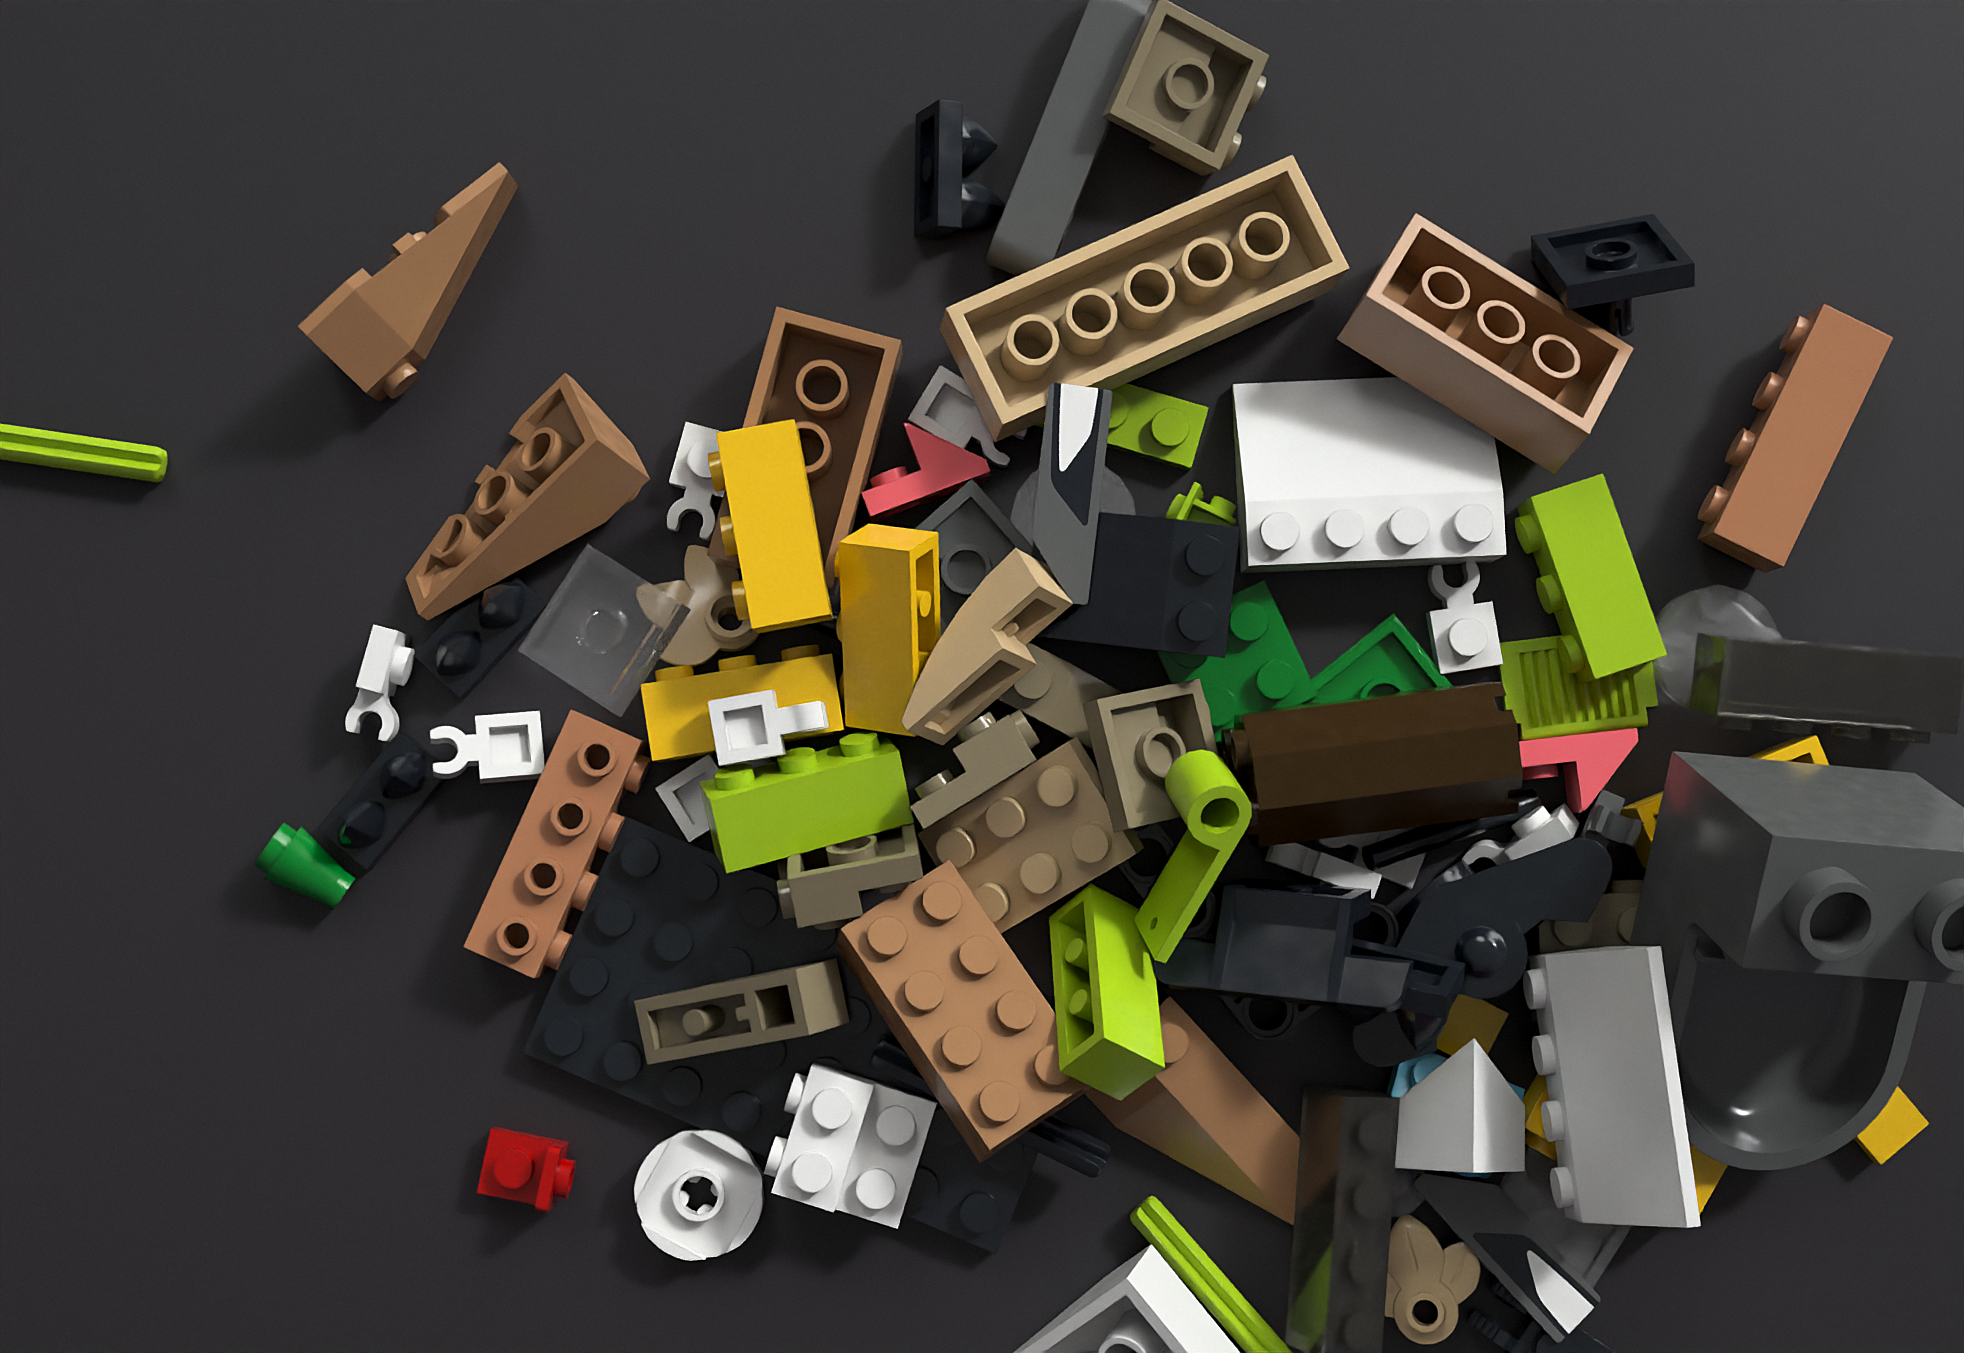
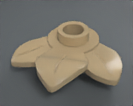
[638,545,760,666]
[1350,1214,1481,1345]

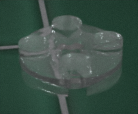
[1652,585,1785,713]

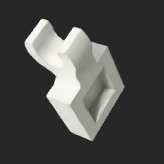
[345,624,415,742]
[708,690,829,766]
[655,753,773,842]
[1462,803,1580,866]

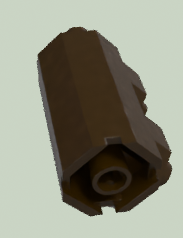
[1221,682,1523,847]

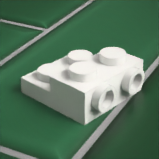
[764,1062,937,1229]

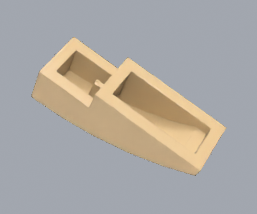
[902,548,1073,746]

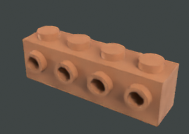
[1697,304,1894,573]
[463,710,652,979]

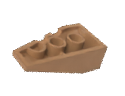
[298,162,518,403]
[405,373,650,621]

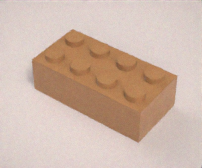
[1337,213,1634,475]
[707,306,903,596]
[835,860,1091,1163]

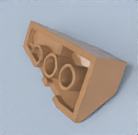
[1085,992,1340,1225]

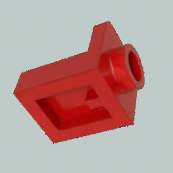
[477,1127,576,1213]

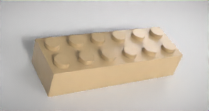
[940,155,1350,442]

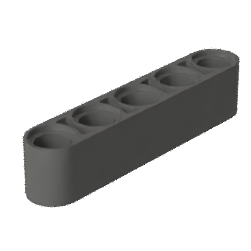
[985,0,1152,276]

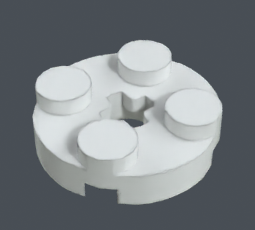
[634,1128,764,1261]

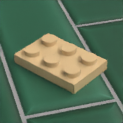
[917,737,1145,934]

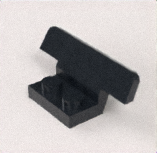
[1154,878,1414,1013]

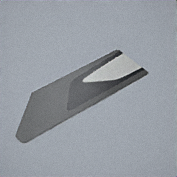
[1031,382,1113,605]
[1413,1173,1600,1342]

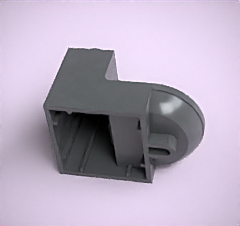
[1629,751,1964,1170]

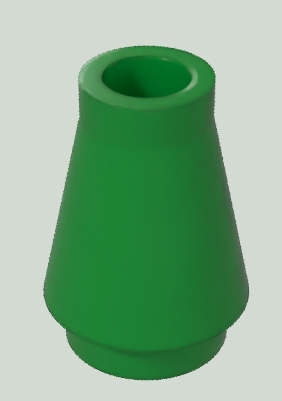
[254,823,356,910]

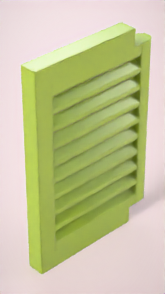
[1498,635,1658,741]

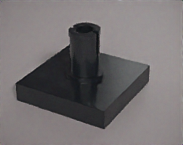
[1531,214,1695,337]

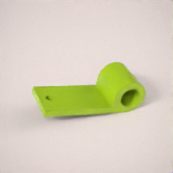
[1134,750,1252,964]

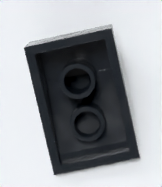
[1031,512,1240,658]

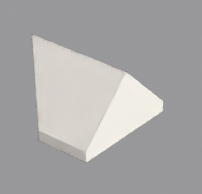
[1392,1038,1525,1173]

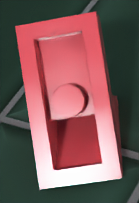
[861,423,991,524]
[1519,728,1638,813]

